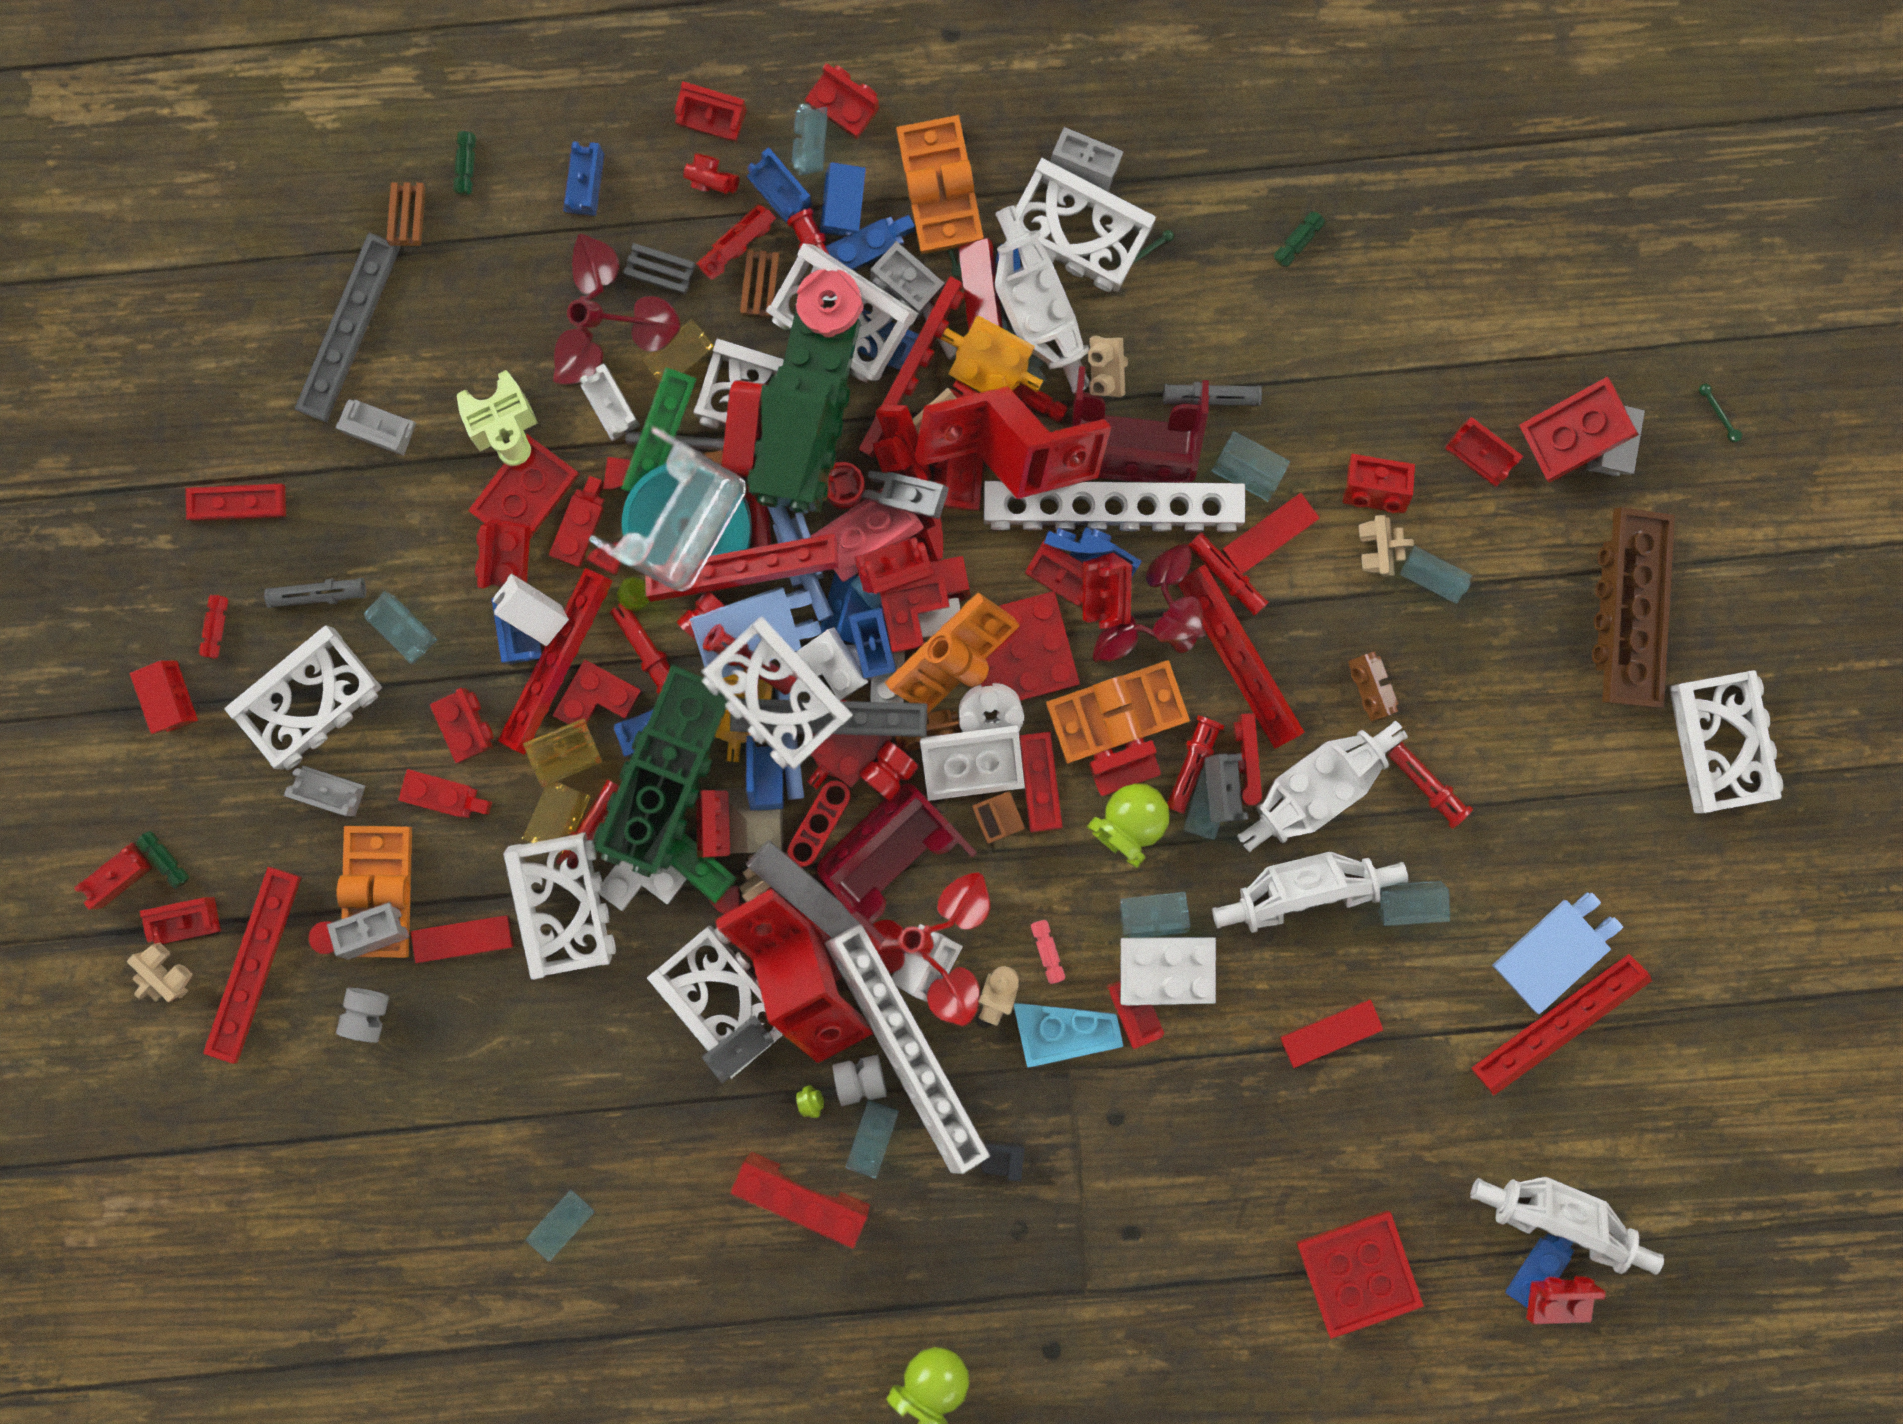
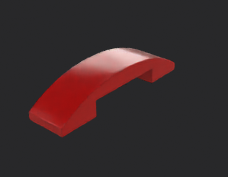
[872,436,943,562]

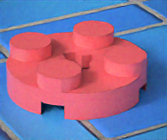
[796,269,864,337]

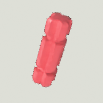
[1031,920,1065,984]

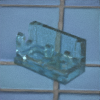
[1211,431,1291,501]
[364,591,438,664]
[1378,881,1450,926]
[1120,892,1190,938]

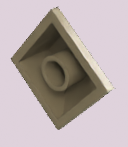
[716,788,784,853]

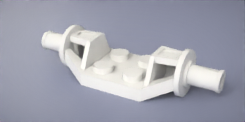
[995,205,1090,393]
[1237,721,1408,852]
[1212,852,1408,933]
[1470,1177,1664,1275]

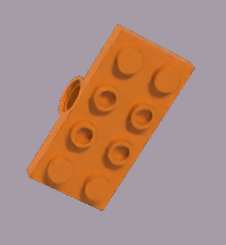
[896,115,984,254]
[885,592,1020,713]
[1046,660,1190,764]
[337,826,412,958]

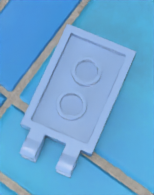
[690,587,822,678]
[1492,892,1623,1015]

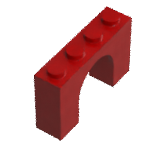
[730,1151,870,1248]

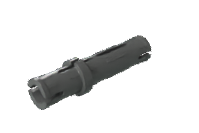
[1163,382,1262,406]
[264,578,367,608]

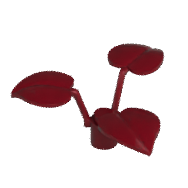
[553,234,681,384]
[1093,543,1205,663]

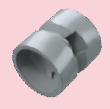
[336,987,389,1042]
[833,1055,887,1106]

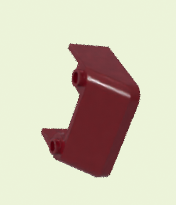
[1071,366,1209,483]
[817,783,977,944]

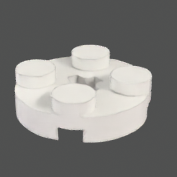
[959,683,1024,732]

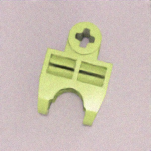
[457,370,538,466]

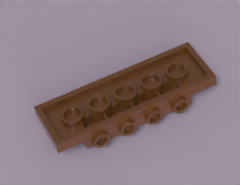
[1592,507,1675,708]

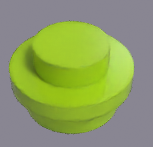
[796,1085,824,1118]

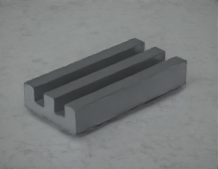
[623,243,695,295]

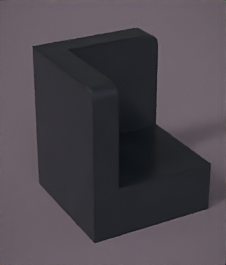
[982,1139,1025,1181]

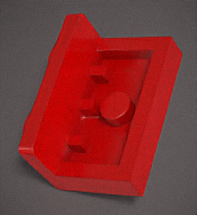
[1089,738,1161,796]

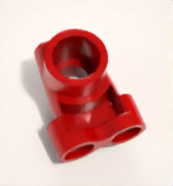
[683,153,740,194]

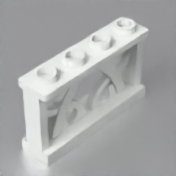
[1015,158,1156,292]
[766,243,919,382]
[693,339,784,429]
[701,617,852,769]
[224,625,382,770]
[1669,670,1783,813]
[504,832,616,980]
[647,926,783,1079]

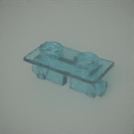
[791,104,827,176]
[1399,546,1472,604]

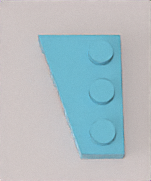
[1014,1003,1123,1068]

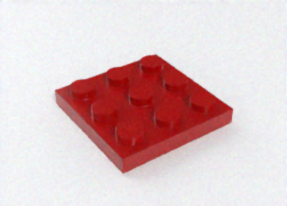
[980,591,1080,701]
[1296,1210,1424,1339]

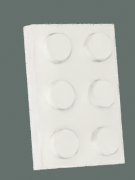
[920,725,1025,801]
[1121,937,1216,1005]

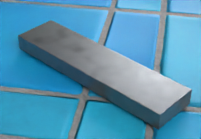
[746,839,861,938]

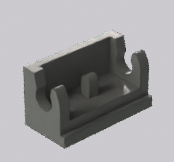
[1205,753,1248,823]
[702,1015,774,1083]

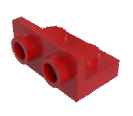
[805,63,879,139]
[931,452,983,512]
[1342,453,1415,513]
[475,519,531,589]
[430,687,494,764]
[695,790,730,857]
[1526,1276,1606,1324]

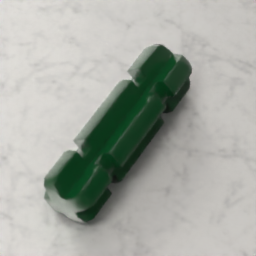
[453,131,476,195]
[1273,211,1326,267]
[137,831,189,889]

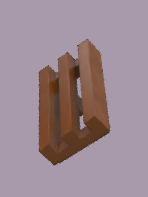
[386,183,425,246]
[740,249,780,318]

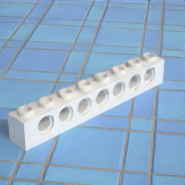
[984,481,1245,532]
[824,925,990,1174]

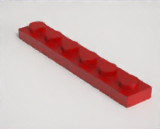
[859,276,965,458]
[645,533,839,602]
[1177,565,1305,749]
[498,568,613,755]
[203,867,302,1064]
[1471,954,1652,1096]

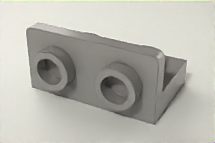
[870,241,945,320]

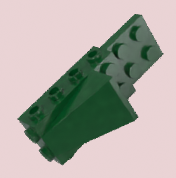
[747,310,861,513]
[594,665,728,878]

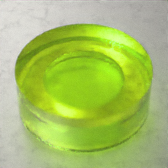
[617,577,649,611]

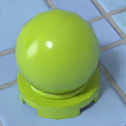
[1086,783,1169,868]
[886,1347,969,1424]

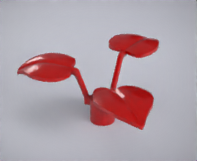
[865,872,990,1026]

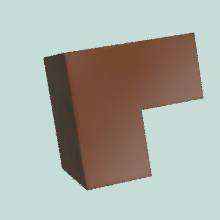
[972,791,1025,844]

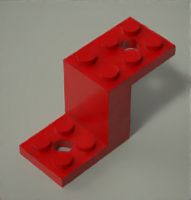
[915,386,1111,499]
[715,888,874,1063]

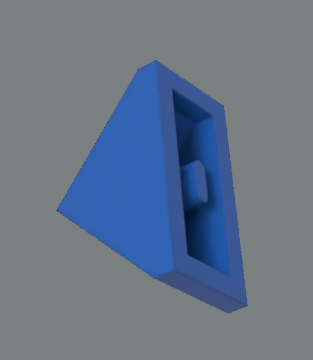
[849,608,896,678]

